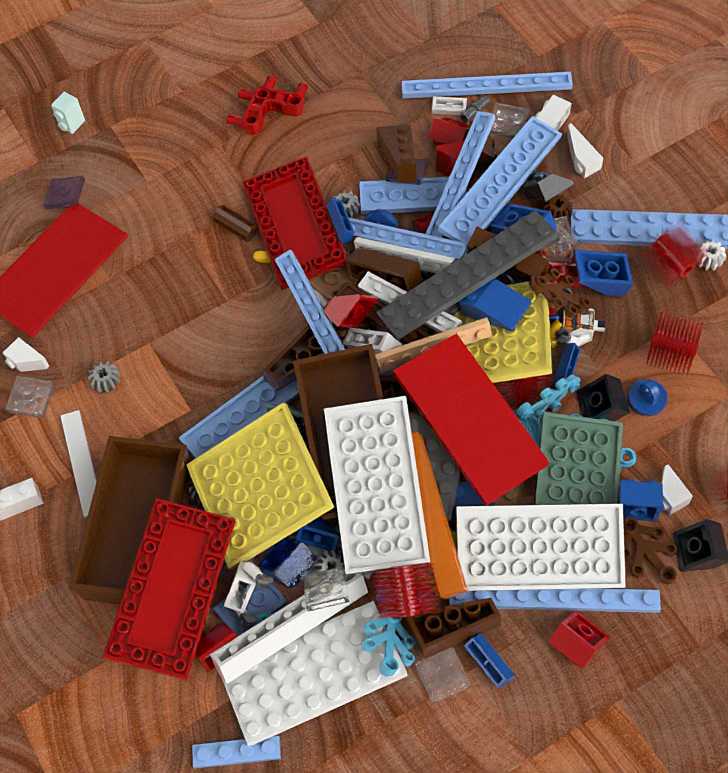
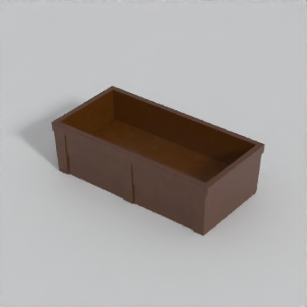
[293,344,384,520]
[69,436,190,605]

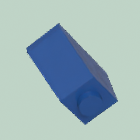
[295,517,340,551]

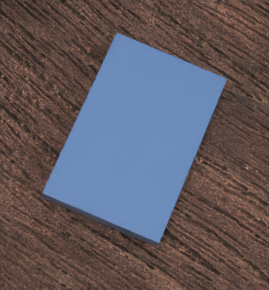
[213,571,288,637]

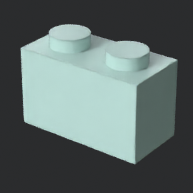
[51,92,85,134]

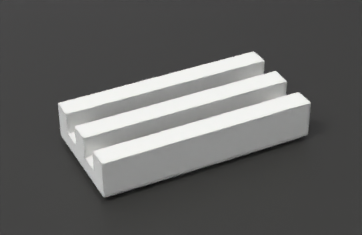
[432,96,467,115]

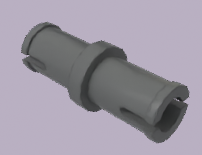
[460,95,490,123]

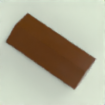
[212,205,258,242]

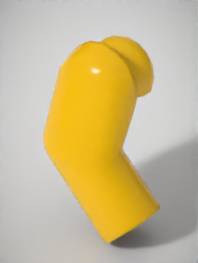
[253,251,271,263]
[550,319,563,348]

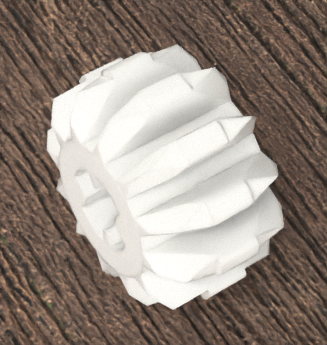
[694,239,726,271]

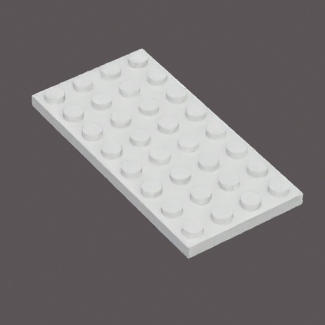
[324,396,430,575]
[456,504,625,591]
[222,601,408,746]

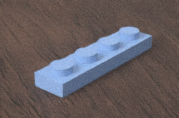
[192,736,281,769]

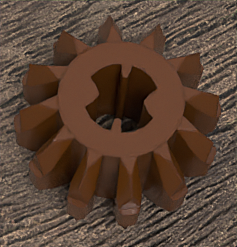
[543,194,573,224]

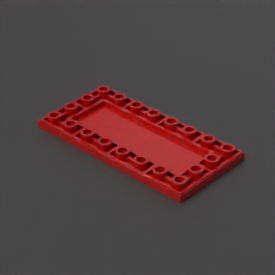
[242,156,348,290]
[0,201,128,339]
[392,333,550,506]
[102,498,236,681]

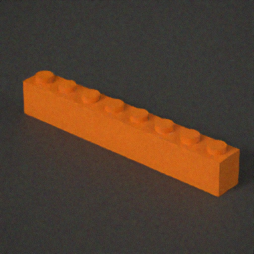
[412,432,469,599]

